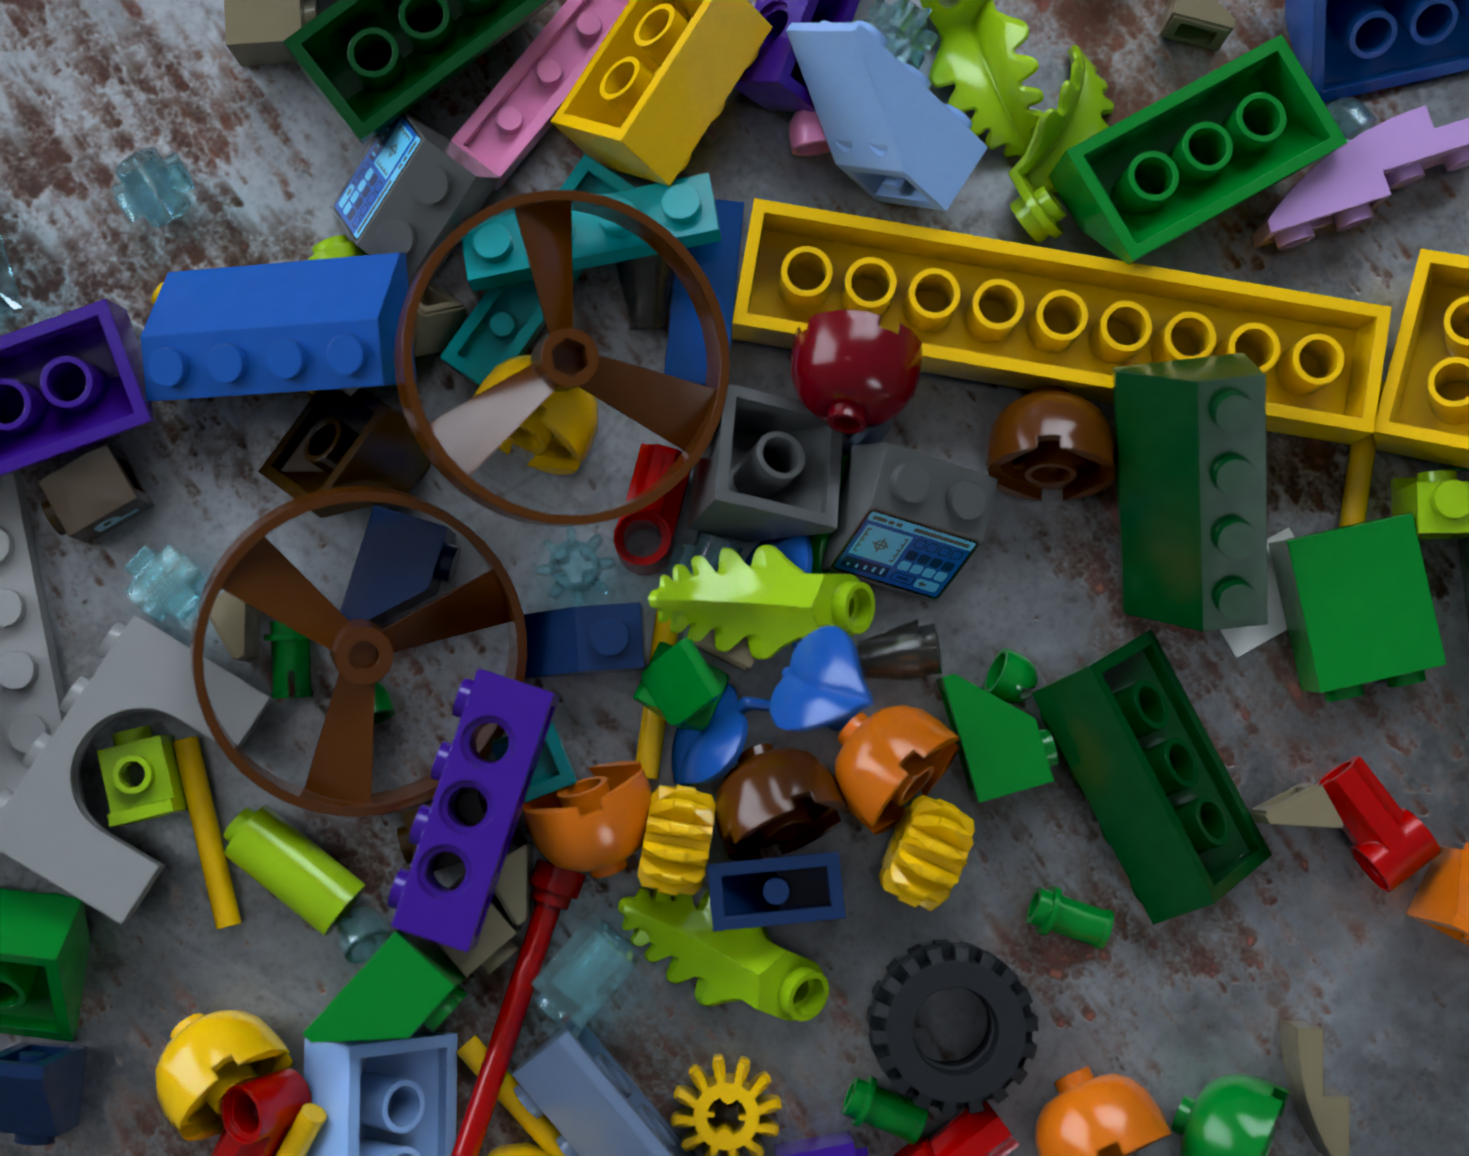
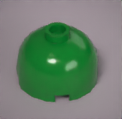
[1171,1073,1290,1156]

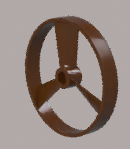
[395,190,730,527]
[190,486,527,817]

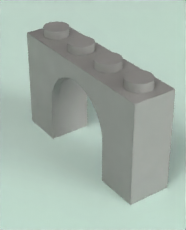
[0,614,273,924]

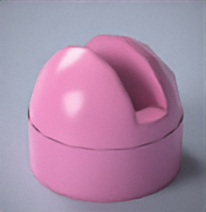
[789,110,831,156]

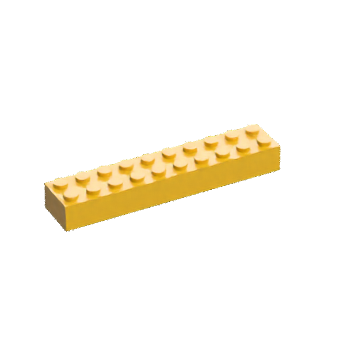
[732,198,1392,445]

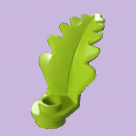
[919,0,1044,158]
[1008,45,1114,244]
[648,545,875,660]
[618,887,829,1021]

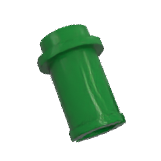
[264,621,313,698]
[1026,885,1114,950]
[841,1076,929,1145]

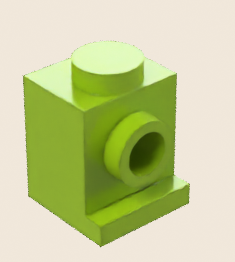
[1390,470,1469,541]
[97,726,188,827]

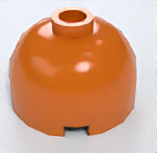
[834,705,959,835]
[523,761,652,878]
[1035,1066,1172,1156]

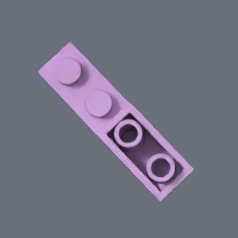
[1251,105,1469,250]

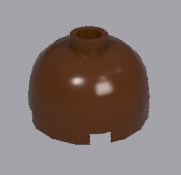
[986,386,1116,501]
[715,743,848,862]

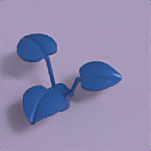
[671,535,874,786]

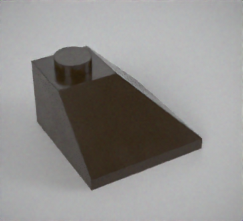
[258,387,431,518]

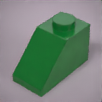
[936,674,1059,803]

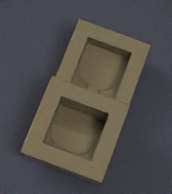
[1279,1019,1350,1156]

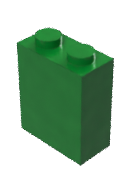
[1268,513,1447,702]

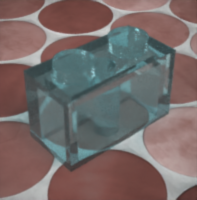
[531,911,641,1029]

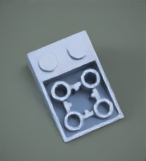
[786,20,988,211]

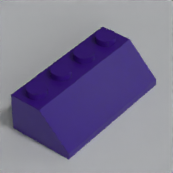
[0,298,154,477]

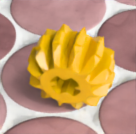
[637,784,716,896]
[879,794,975,911]
[671,1053,782,1156]

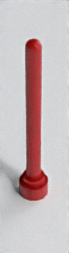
[451,859,586,1156]

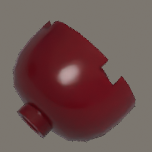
[791,310,923,434]

